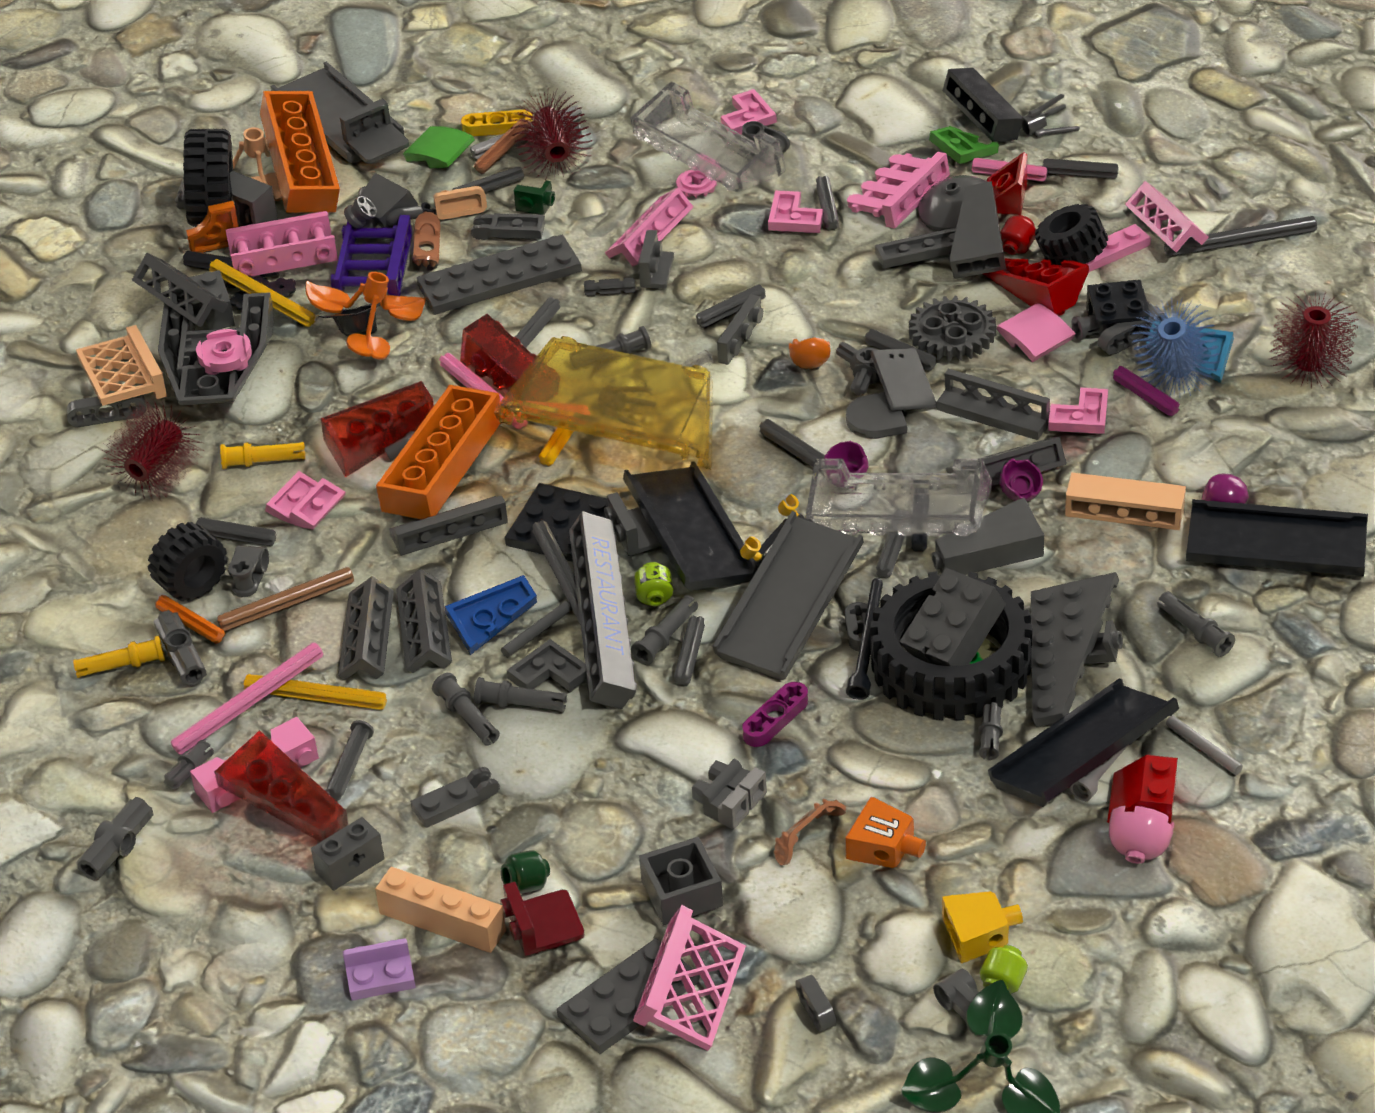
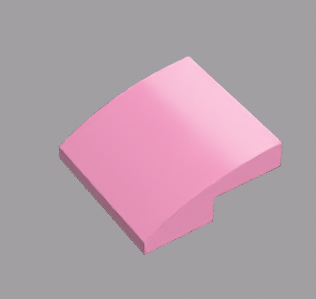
[996,303,1076,362]
[265,471,346,529]

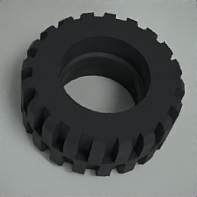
[183,129,233,227]

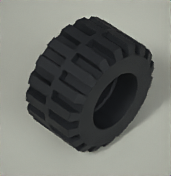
[1035,204,1108,265]
[148,522,228,602]

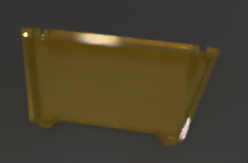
[494,336,713,470]

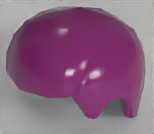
[824,441,869,486]
[999,458,1043,501]
[1201,473,1249,504]

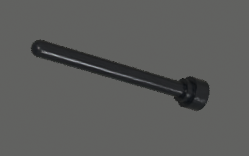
[846,578,883,700]

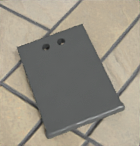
[870,348,937,411]

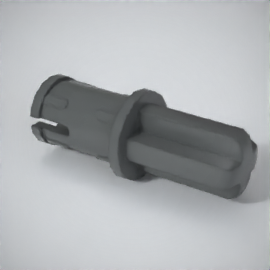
[979,702,1003,760]
[164,740,214,790]

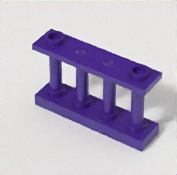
[331,215,413,296]

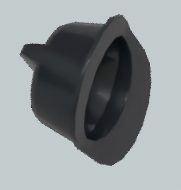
[317,303,381,337]

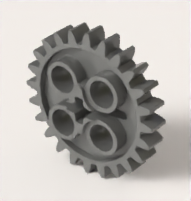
[909,296,996,361]

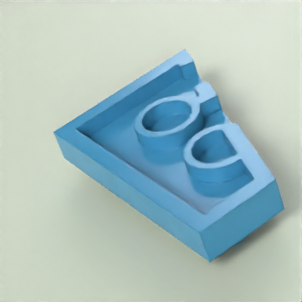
[1146,321,1234,383]

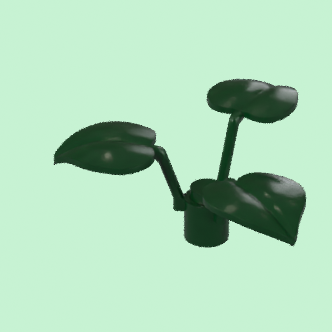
[901,980,1060,1113]

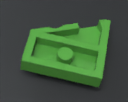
[929,126,999,164]

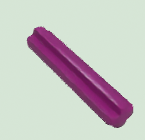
[1113,366,1180,416]

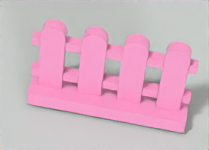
[847,152,950,229]

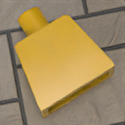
[942,891,1023,963]

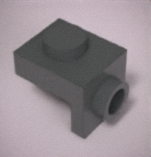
[1084,620,1123,664]

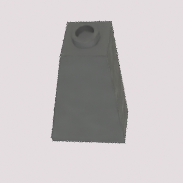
[950,181,1006,279]
[932,498,1044,575]

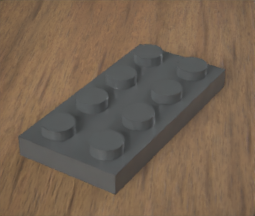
[557,938,699,1054]

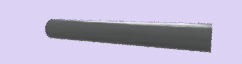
[501,601,572,658]

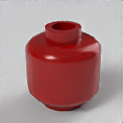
[1000,215,1036,255]

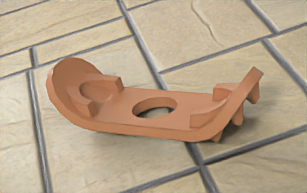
[413,212,440,267]
[774,799,846,865]

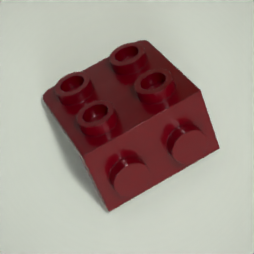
[500,882,585,956]

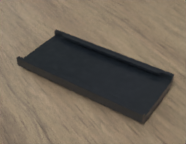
[623,461,758,591]
[1186,499,1368,577]
[988,678,1179,807]

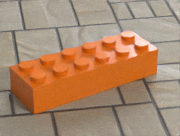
[260,91,340,213]
[376,385,504,519]

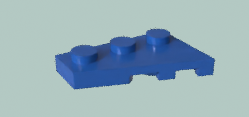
[445,575,537,655]

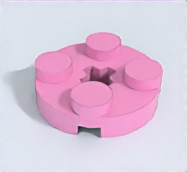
[196,329,252,375]

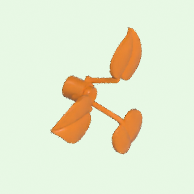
[305,272,426,360]

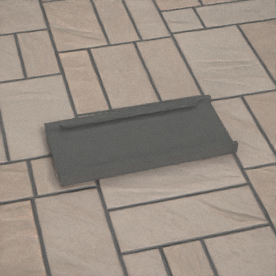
[270,61,404,164]
[713,511,864,680]

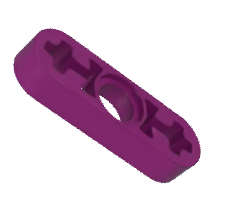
[742,682,808,747]

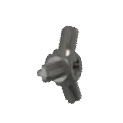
[836,342,880,396]

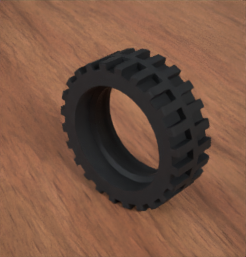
[870,570,1033,721]

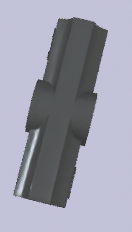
[154,610,207,686]
[76,797,154,881]

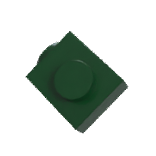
[513,180,555,215]

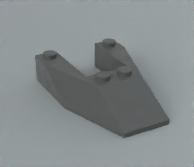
[158,292,274,405]

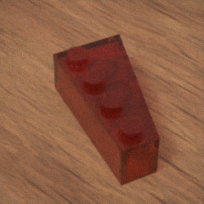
[460,314,560,405]
[321,381,434,477]
[214,730,349,842]

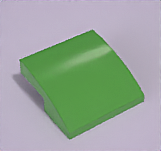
[403,126,475,169]

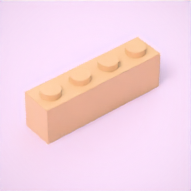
[1065,472,1186,530]
[375,866,506,953]

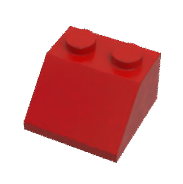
[1107,755,1178,824]

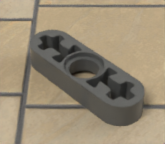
[1098,306,1167,355]
[66,395,146,427]

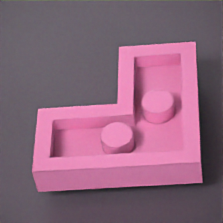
[721,89,777,137]
[768,190,823,233]
[1048,388,1108,434]

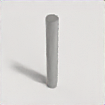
[1166,715,1243,775]

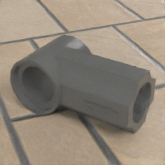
[933,968,979,1021]

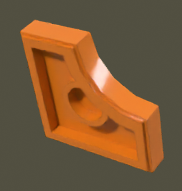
[186,201,239,253]

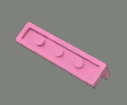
[1125,181,1209,253]
[605,187,693,267]

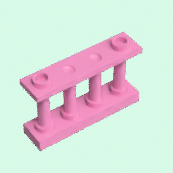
[225,211,338,277]

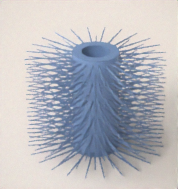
[1132,297,1221,396]

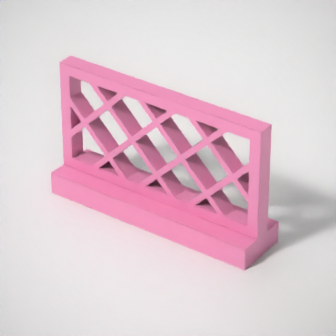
[633,905,746,1051]

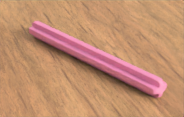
[171,642,323,755]

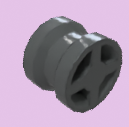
[344,196,377,229]

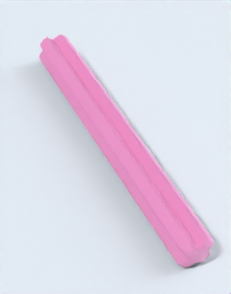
[439,353,528,429]

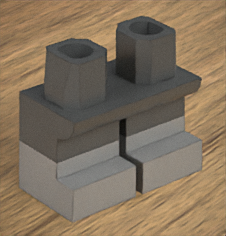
[692,758,767,830]

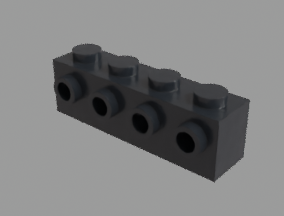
[942,67,1024,142]

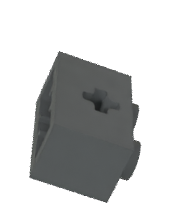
[311,817,385,891]

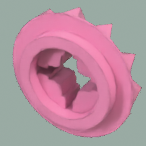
[676,169,717,198]

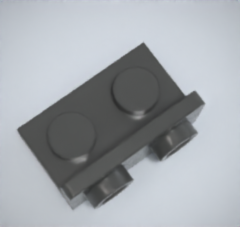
[638,230,674,289]

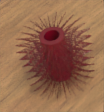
[509,88,593,180]
[1269,291,1359,388]
[102,399,204,501]

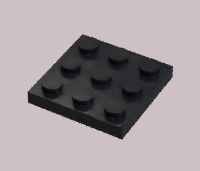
[505,483,608,562]

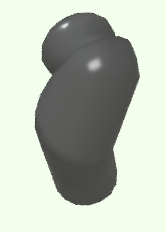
[384,431,415,460]

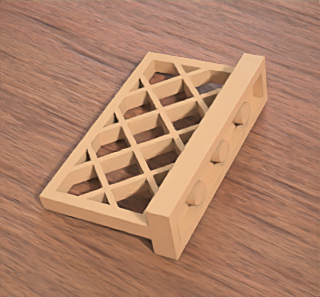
[76,325,167,406]

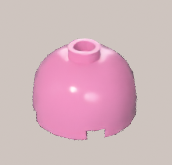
[1109,806,1174,864]

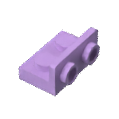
[343,938,416,1001]

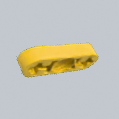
[461,110,533,137]

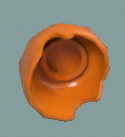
[789,337,831,369]

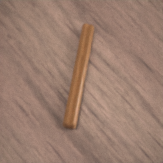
[217,567,354,631]

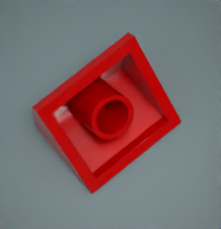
[987,152,1028,215]

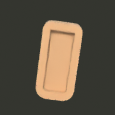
[433,186,487,220]

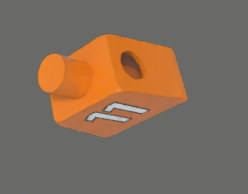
[845,797,926,868]

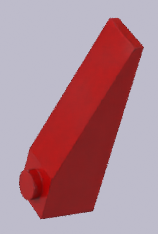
[983,258,1090,316]

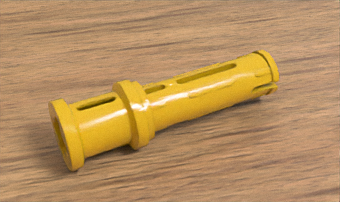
[220,442,306,469]
[73,635,165,678]

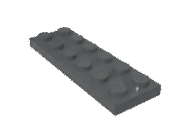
[416,234,582,315]

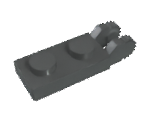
[471,213,545,240]
[410,766,500,828]

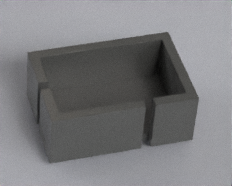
[900,568,1006,666]

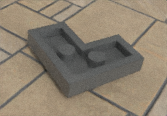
[507,639,587,691]

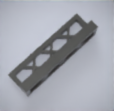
[132,253,229,327]
[937,368,1050,440]
[945,437,1067,495]
[389,495,508,556]
[396,569,452,673]
[338,576,394,680]

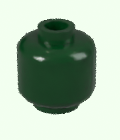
[500,850,550,895]

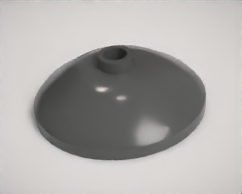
[918,175,995,231]

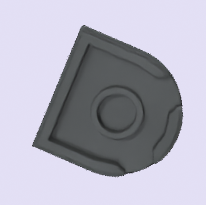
[846,392,907,438]

